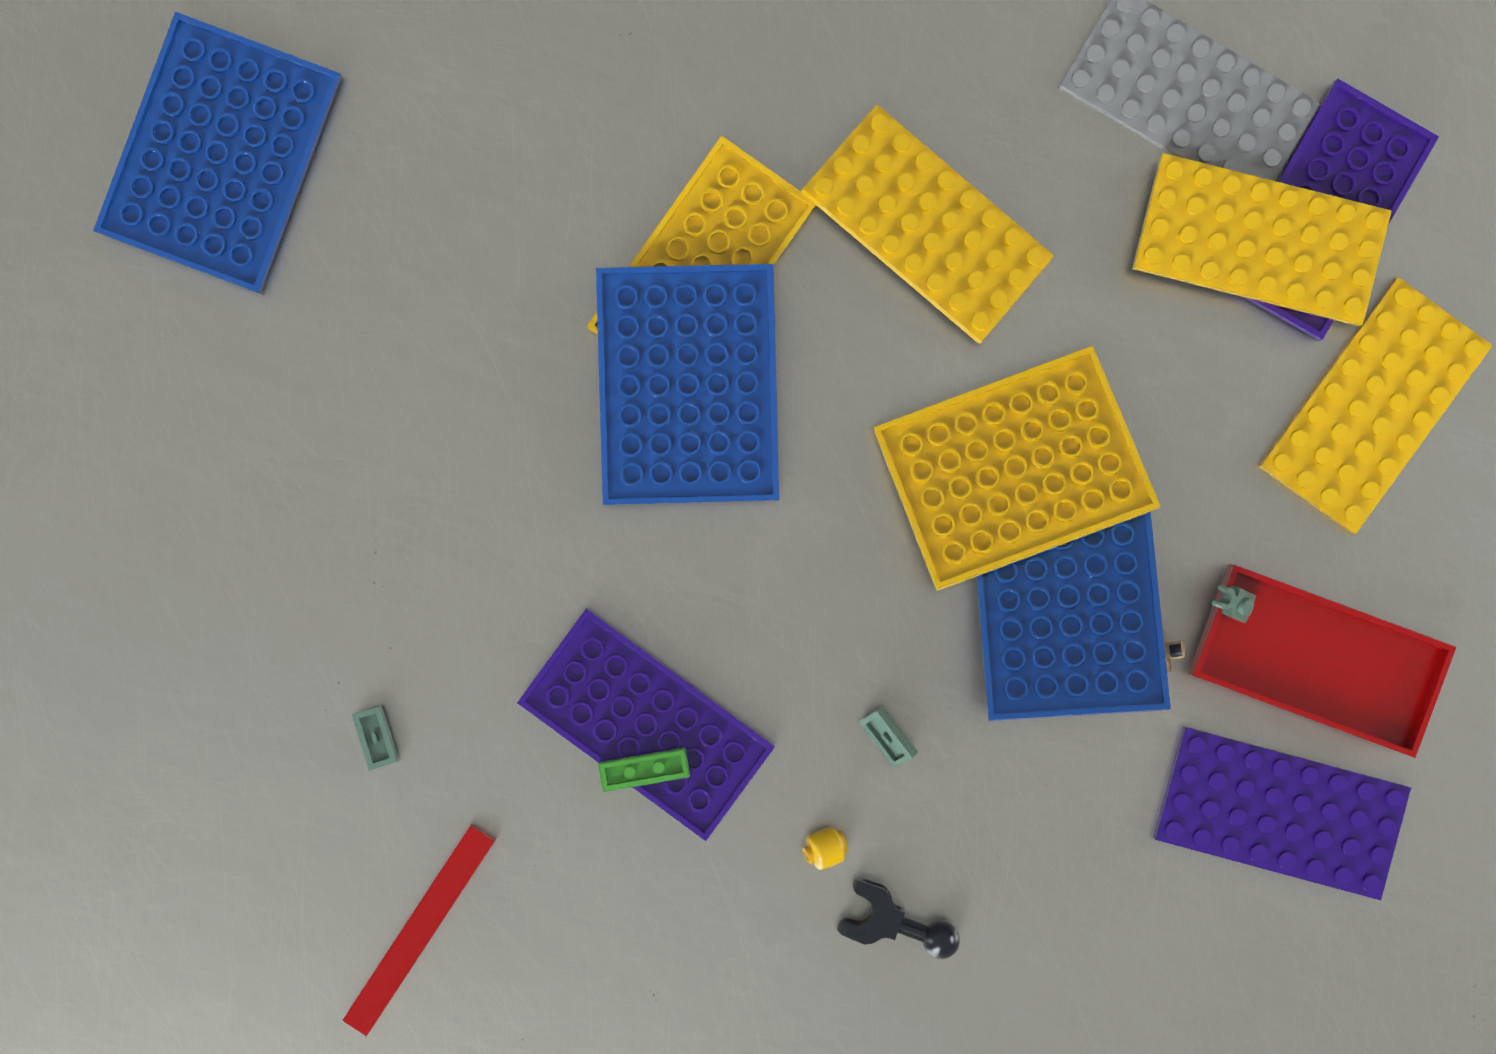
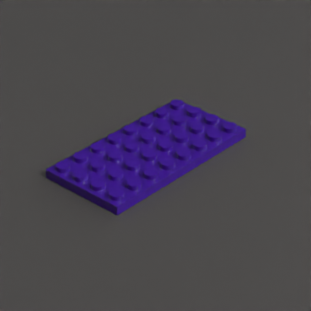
[1243,78,1439,341]
[517,608,775,841]
[1153,726,1411,900]

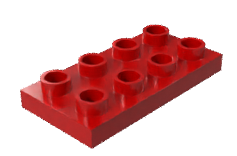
[1188,564,1457,758]

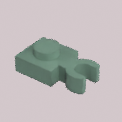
[1212,585,1256,623]

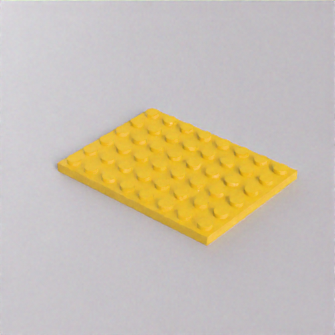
[873,346,1160,591]

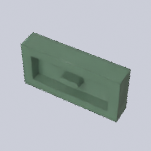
[352,705,399,770]
[859,705,918,768]

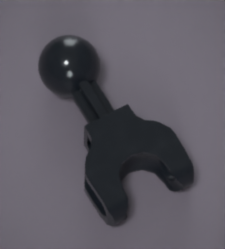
[837,877,960,959]

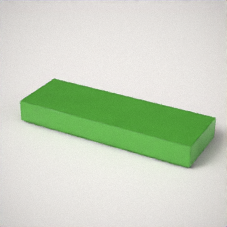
[598,747,690,792]

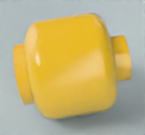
[803,827,849,870]

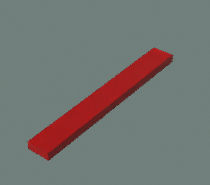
[342,824,496,1036]

